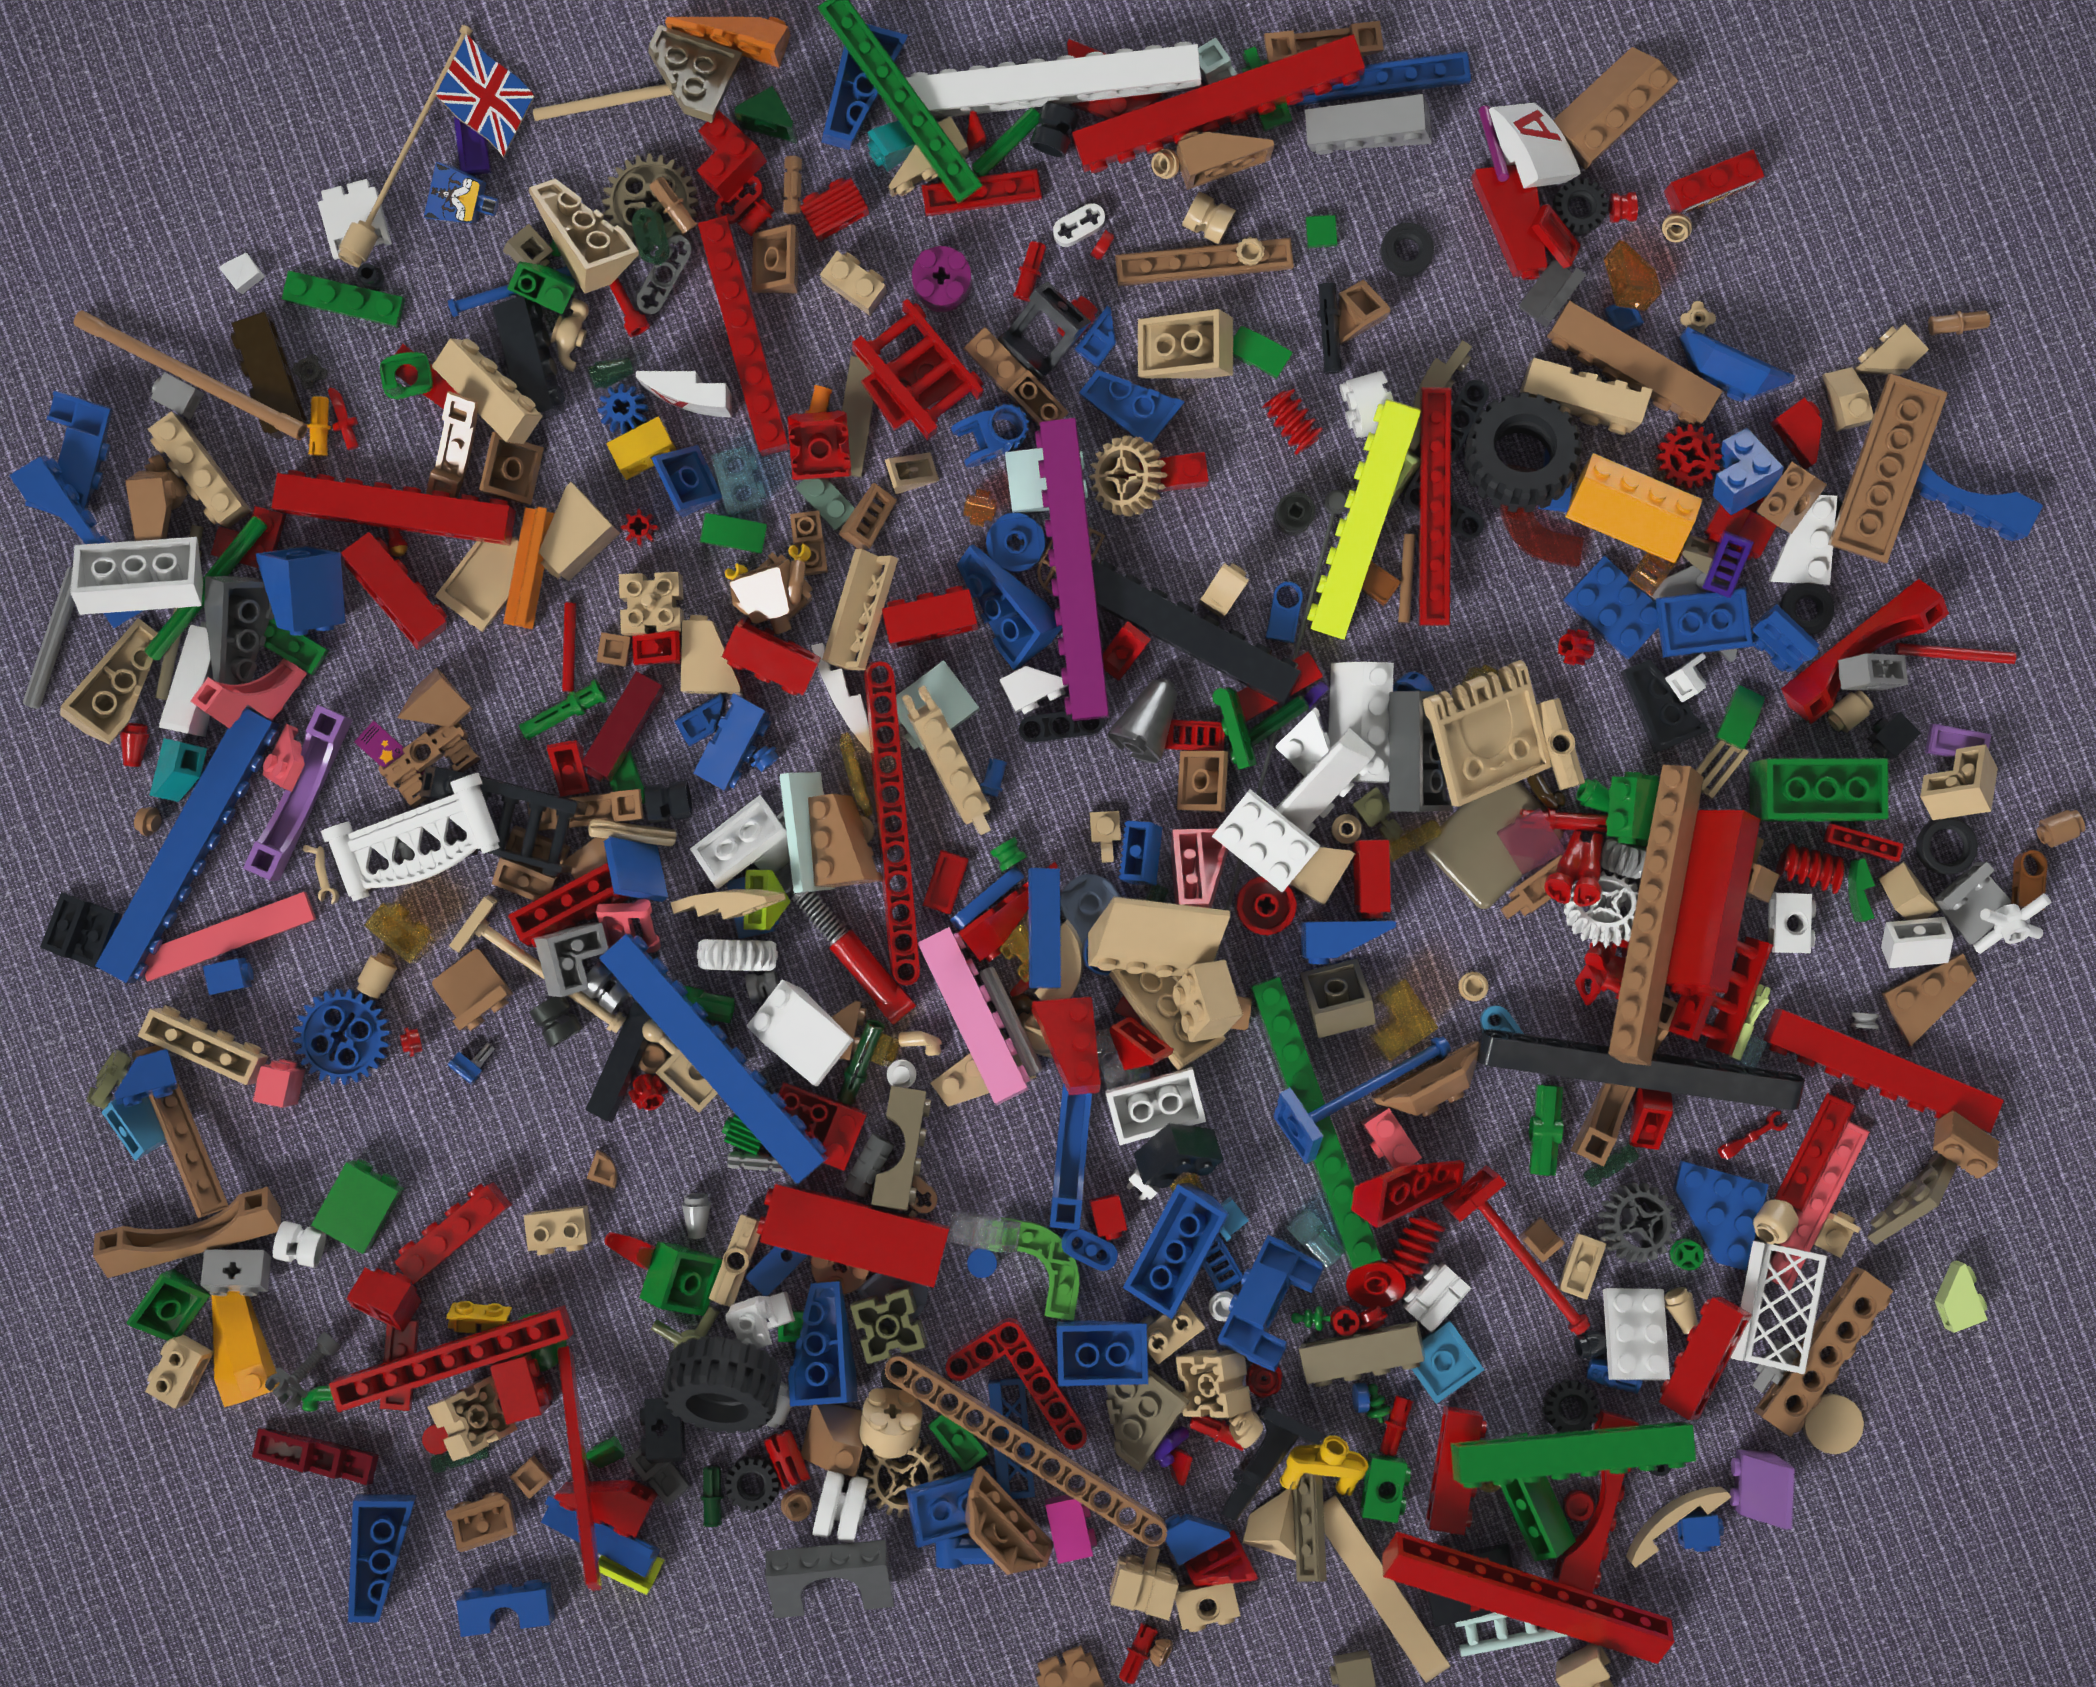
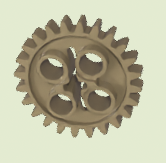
[602,153,699,252]

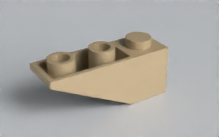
[889,116,969,197]
[1199,563,1249,619]

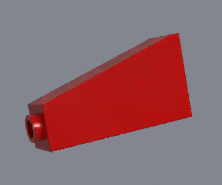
[1471,164,1547,280]

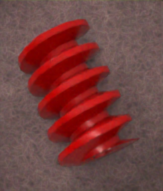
[1261,388,1323,456]
[1776,843,1844,894]
[1387,1213,1446,1281]

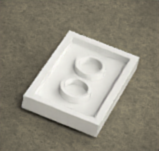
[1212,789,1321,892]
[690,795,787,889]
[1603,1288,1670,1380]

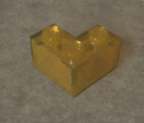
[1369,978,1439,1062]

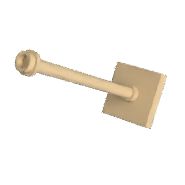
[449,894,626,1033]

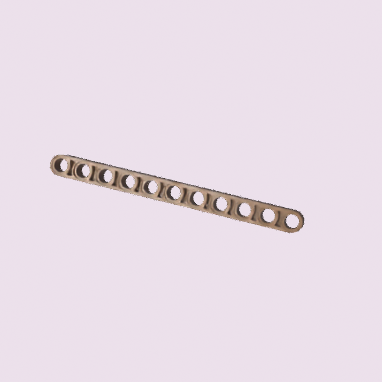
[885,1353,1167,1547]

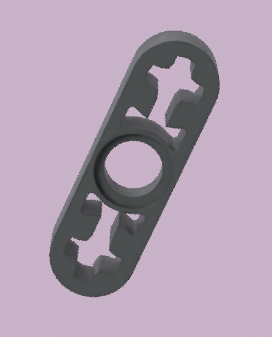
[636,234,692,314]

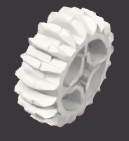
[1564,870,1639,948]
[697,939,778,971]

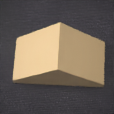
[885,452,939,494]
[1879,861,1940,920]

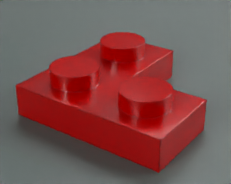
[210,506,286,569]

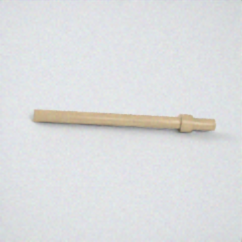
[533,84,673,121]

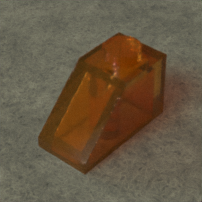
[1603,240,1662,311]

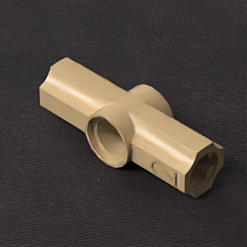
[1536,698,1585,791]
[709,1214,760,1307]

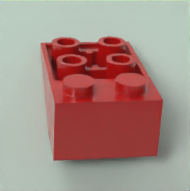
[779,1082,869,1171]
[554,1479,658,1537]

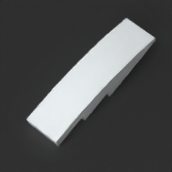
[811,643,871,754]

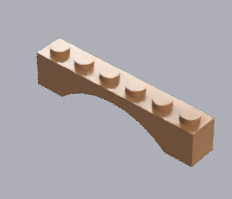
[1570,996,1678,1167]
[93,1187,281,1278]

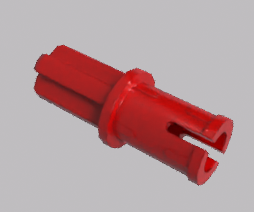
[1013,241,1046,302]
[1380,1395,1414,1456]
[1189,1416,1244,1451]
[1119,1622,1158,1684]

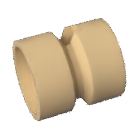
[1182,191,1236,245]

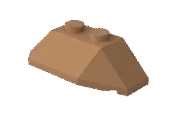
[1371,1041,1480,1117]
[965,1466,1054,1575]

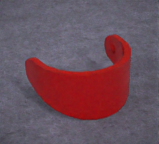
[604,1232,655,1270]

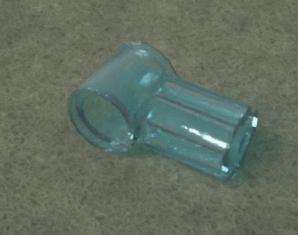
[1286,1207,1345,1268]

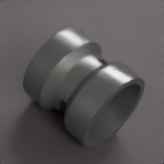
[745,969,779,1004]

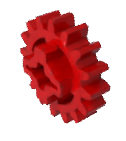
[1655,424,1722,490]

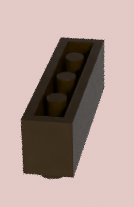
[231,311,309,439]

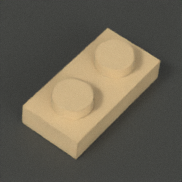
[1557,1232,1606,1300]

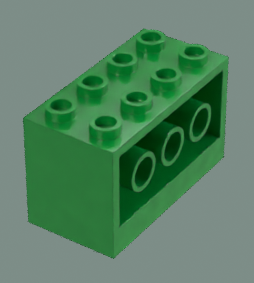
[1749,759,1888,822]

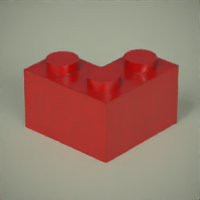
[697,110,767,203]
[346,1267,422,1332]
[490,1352,554,1425]

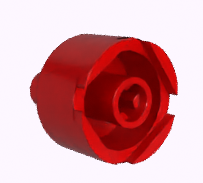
[1234,876,1297,935]

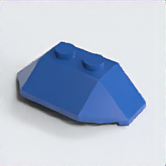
[1679,327,1795,402]

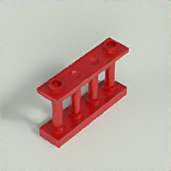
[852,299,984,440]
[1668,929,1773,1056]

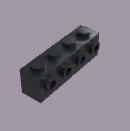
[492,296,565,421]

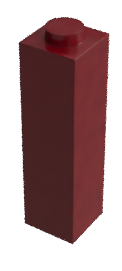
[581,671,665,782]

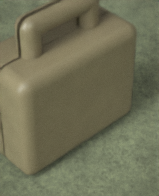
[1423,781,1564,909]

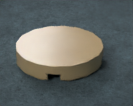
[1803,1393,1864,1454]

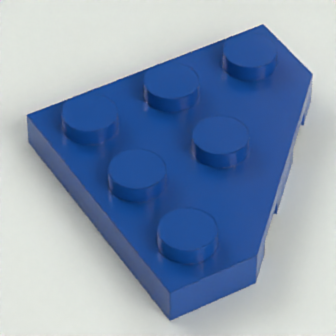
[1673,1160,1769,1271]

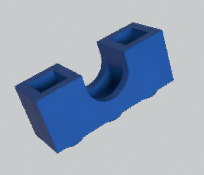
[456,1579,555,1637]

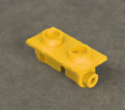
[446,1301,512,1333]

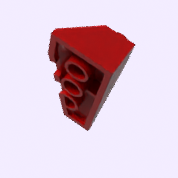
[958,862,1058,962]

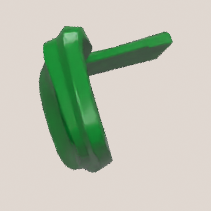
[380,352,433,400]

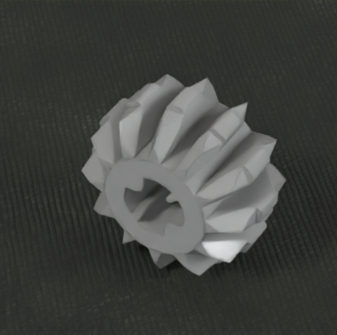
[1601,839,1647,879]

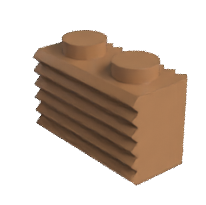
[1933,1110,2000,1178]

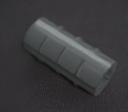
[843,1133,894,1198]

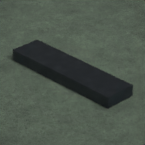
[585,1002,652,1123]

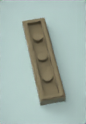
[842,356,874,478]
[1293,1473,1327,1582]

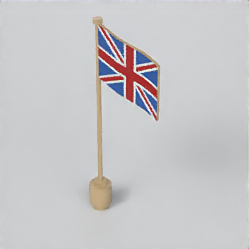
[338,25,534,268]

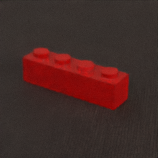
[1823,824,1904,862]

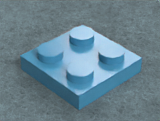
[1412,1319,1485,1404]

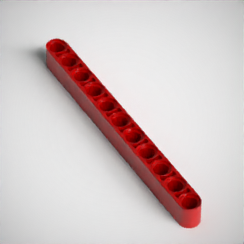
[864,661,920,986]

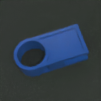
[1265,582,1303,644]

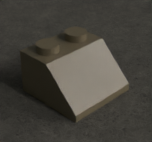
[1300,959,1376,1038]

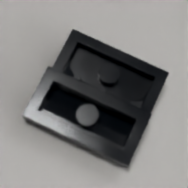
[40,892,122,969]

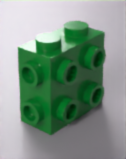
[1606,772,1659,847]

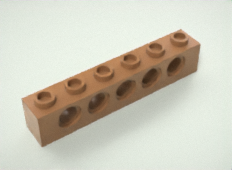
[1754,1266,1893,1437]

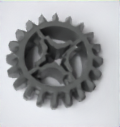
[1597,1182,1678,1263]

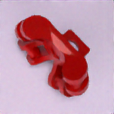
[1575,939,1630,1005]

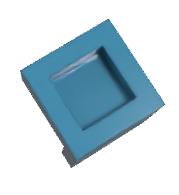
[1220,1197,1249,1241]

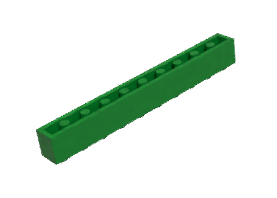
[1249,977,1381,1269]

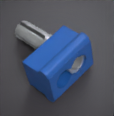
[448,1043,495,1085]

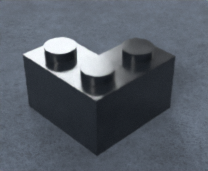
[1134,1123,1224,1188]

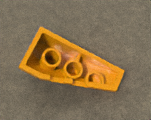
[212,1277,280,1407]

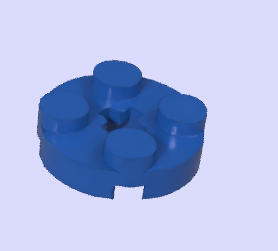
[986,513,1045,573]

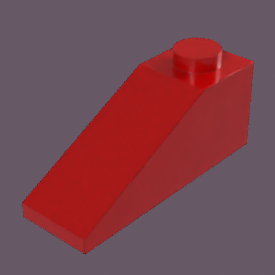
[1119,452,1208,496]

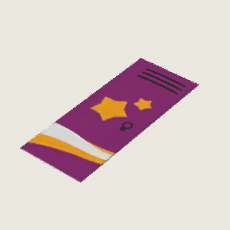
[354,720,425,775]

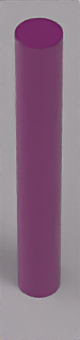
[1478,106,1509,182]

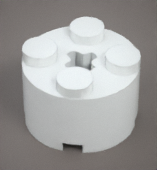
[1339,371,1393,438]

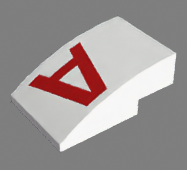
[1489,103,1581,188]
[636,371,732,417]

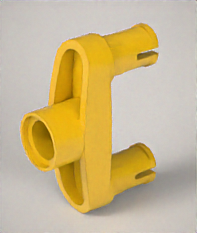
[1280,1435,1368,1496]

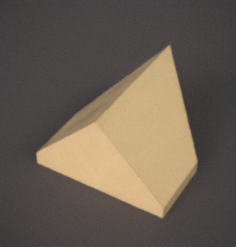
[1242,1487,1296,1561]

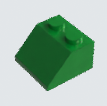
[639,1241,723,1316]

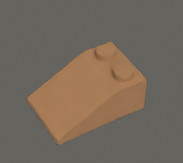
[1176,131,1275,190]

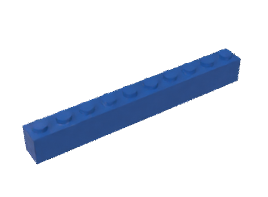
[95,707,280,983]
[599,934,828,1184]

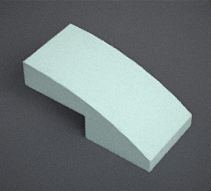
[1198,38,1237,85]

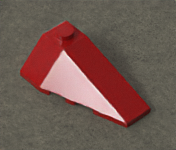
[1351,1160,1465,1228]

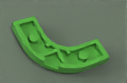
[996,1217,1079,1321]

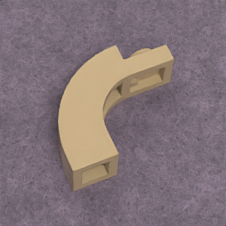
[1027,916,1084,1001]

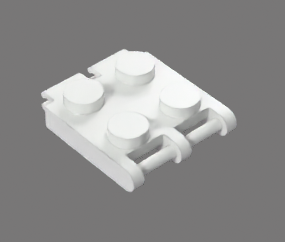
[318,179,392,260]

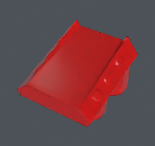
[787,410,851,480]

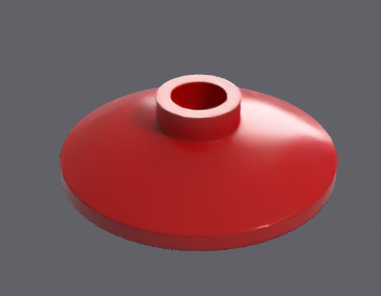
[1346,1261,1406,1308]

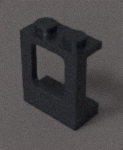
[997,281,1091,380]

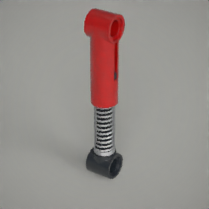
[775,861,916,1025]

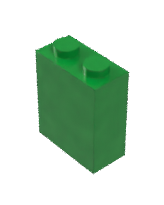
[311,1159,404,1254]

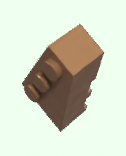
[808,794,884,887]

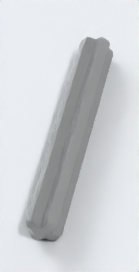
[980,967,1043,1077]

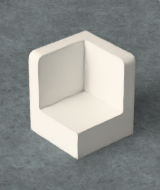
[1665,653,1707,702]

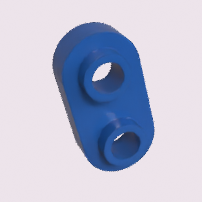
[1061,1228,1118,1271]

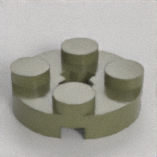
[86,1049,132,1110]

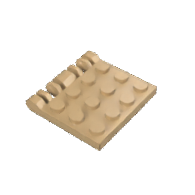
[1423,660,1552,807]

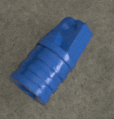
[1586,1358,1643,1394]

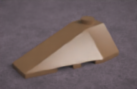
[125,470,176,541]

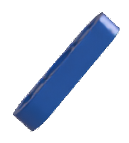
[950,865,1025,931]

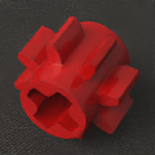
[621,509,659,547]
[1558,629,1595,666]
[628,1074,668,1110]

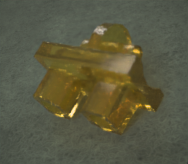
[1000,924,1029,982]

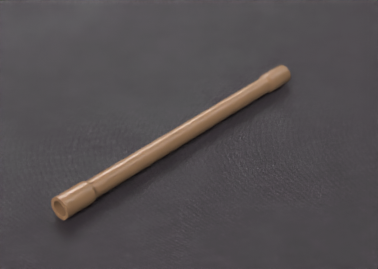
[74,310,307,440]

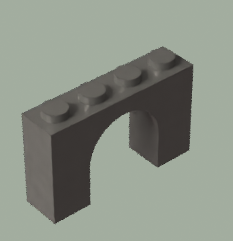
[765,1540,894,1618]

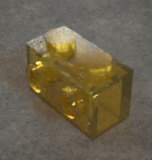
[364,902,436,964]

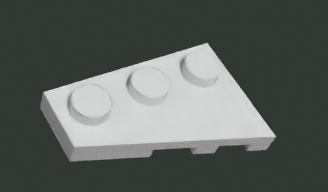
[1769,495,1837,585]

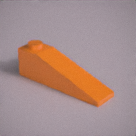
[665,17,791,68]

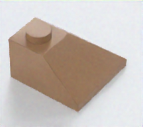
[801,1403,864,1477]

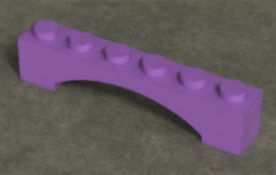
[243,705,353,881]

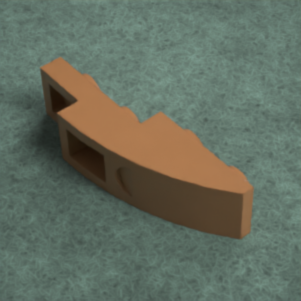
[963,327,1069,426]

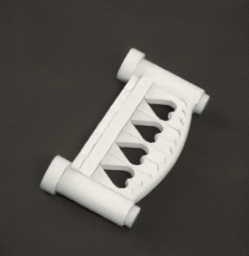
[321,773,500,902]

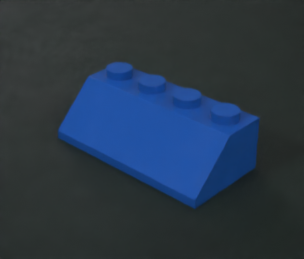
[1123,1183,1229,1319]

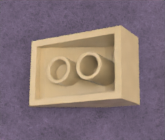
[1138,309,1233,378]

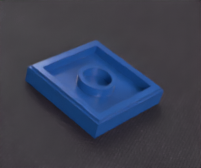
[604,837,668,902]

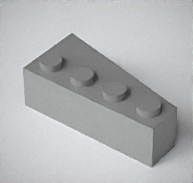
[1305,94,1432,155]

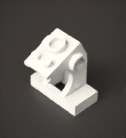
[726,1292,795,1349]

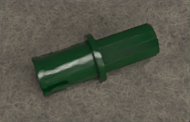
[700,1465,724,1527]

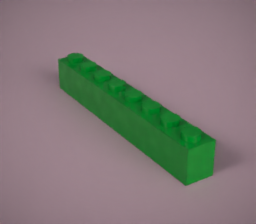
[1451,1421,1696,1488]

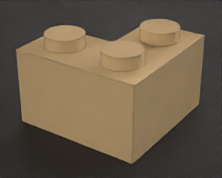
[1920,744,1998,820]

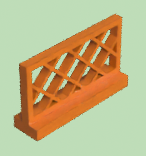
[503,507,555,629]

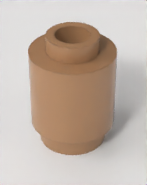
[2036,810,2085,848]

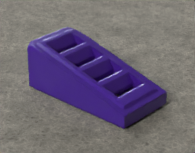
[1702,530,1754,598]

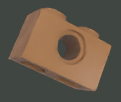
[1757,462,1827,534]

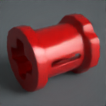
[1331,1305,1360,1336]

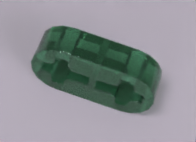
[632,208,670,265]

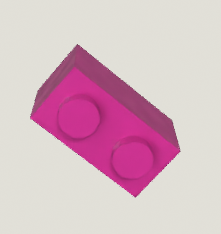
[1045,1494,1097,1564]

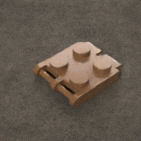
[1036,1645,1105,1687]

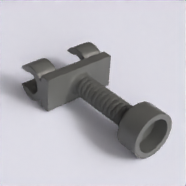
[265,1332,341,1410]

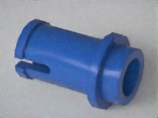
[979,758,1007,797]

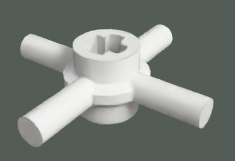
[1973,894,2051,954]

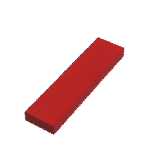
[921,168,1042,216]
[1775,1092,1856,1212]

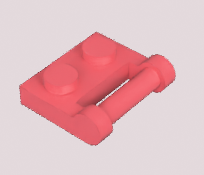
[596,899,661,953]

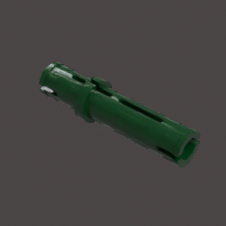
[837,1019,885,1105]

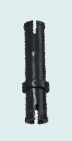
[1317,283,1343,374]

